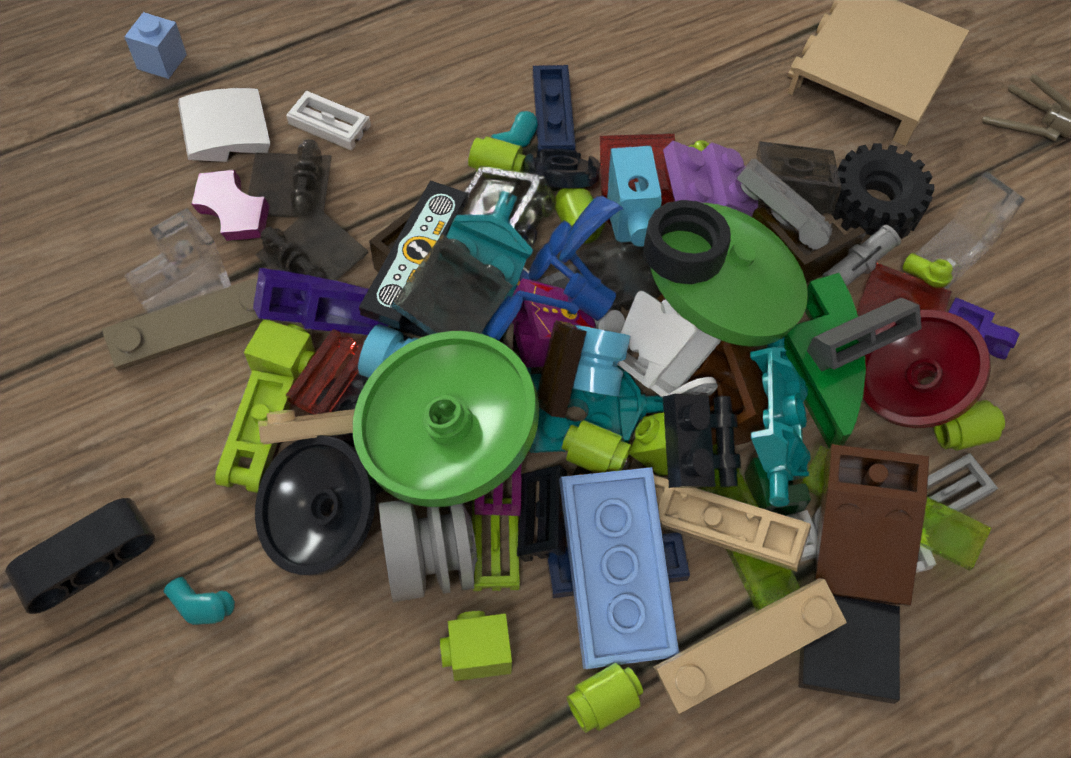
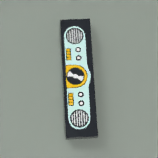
[359,180,468,329]

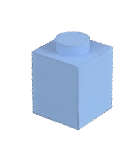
[124,12,187,79]

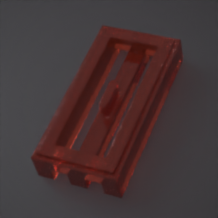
[286,329,364,414]

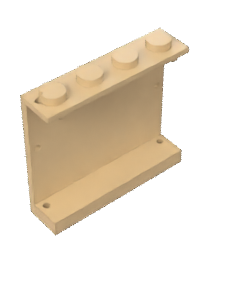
[788,0,969,146]

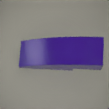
[253,268,388,335]

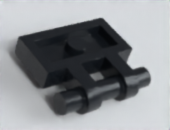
[663,394,741,488]

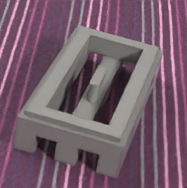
[922,453,998,533]

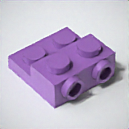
[663,141,758,217]

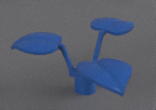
[480,196,623,341]

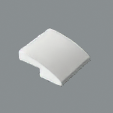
[178,88,270,162]

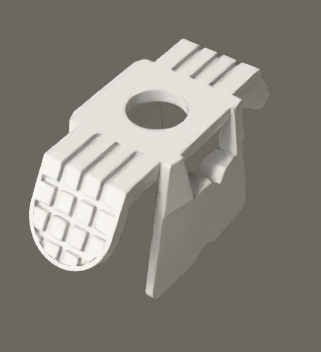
[598,291,721,397]

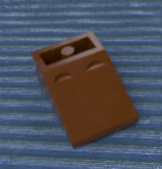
[814,444,929,606]

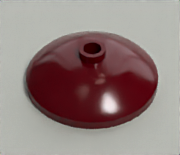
[863,310,991,428]

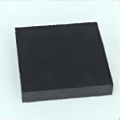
[798,595,900,704]

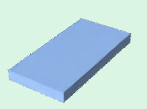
[559,467,679,669]

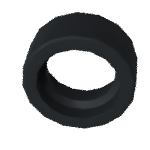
[644,200,731,284]

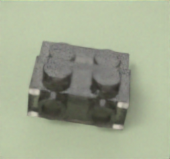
[756,141,841,215]
[461,166,555,248]
[390,234,513,335]

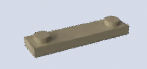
[102,277,263,371]

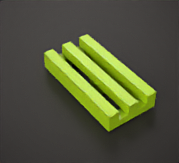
[472,498,520,591]

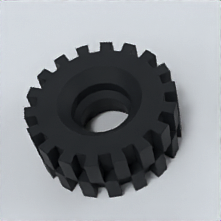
[827,143,934,239]

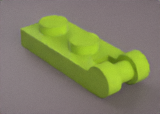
[215,370,297,493]

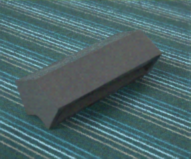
[807,297,922,372]

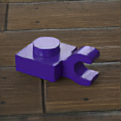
[948,297,1020,360]

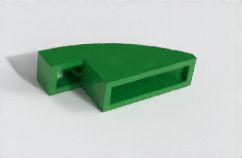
[784,273,866,449]

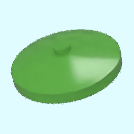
[650,203,808,346]
[353,331,539,507]

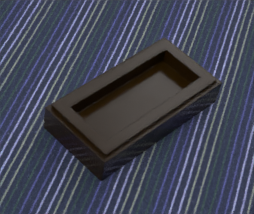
[537,320,587,418]

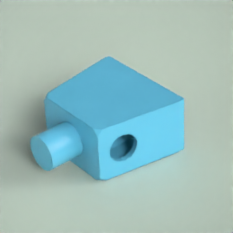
[607,146,662,246]

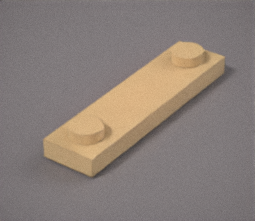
[258,409,355,445]
[653,475,811,572]
[654,578,847,714]

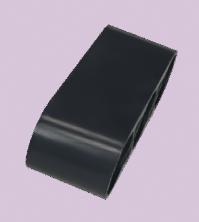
[5,498,155,614]

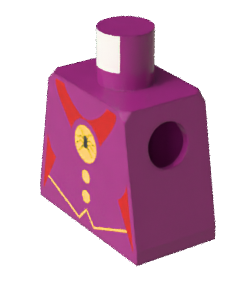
[512,279,600,368]

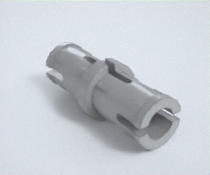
[823,225,901,286]

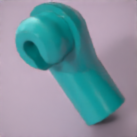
[491,111,538,148]
[163,577,235,625]

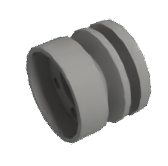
[379,500,477,602]

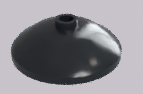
[255,435,376,576]

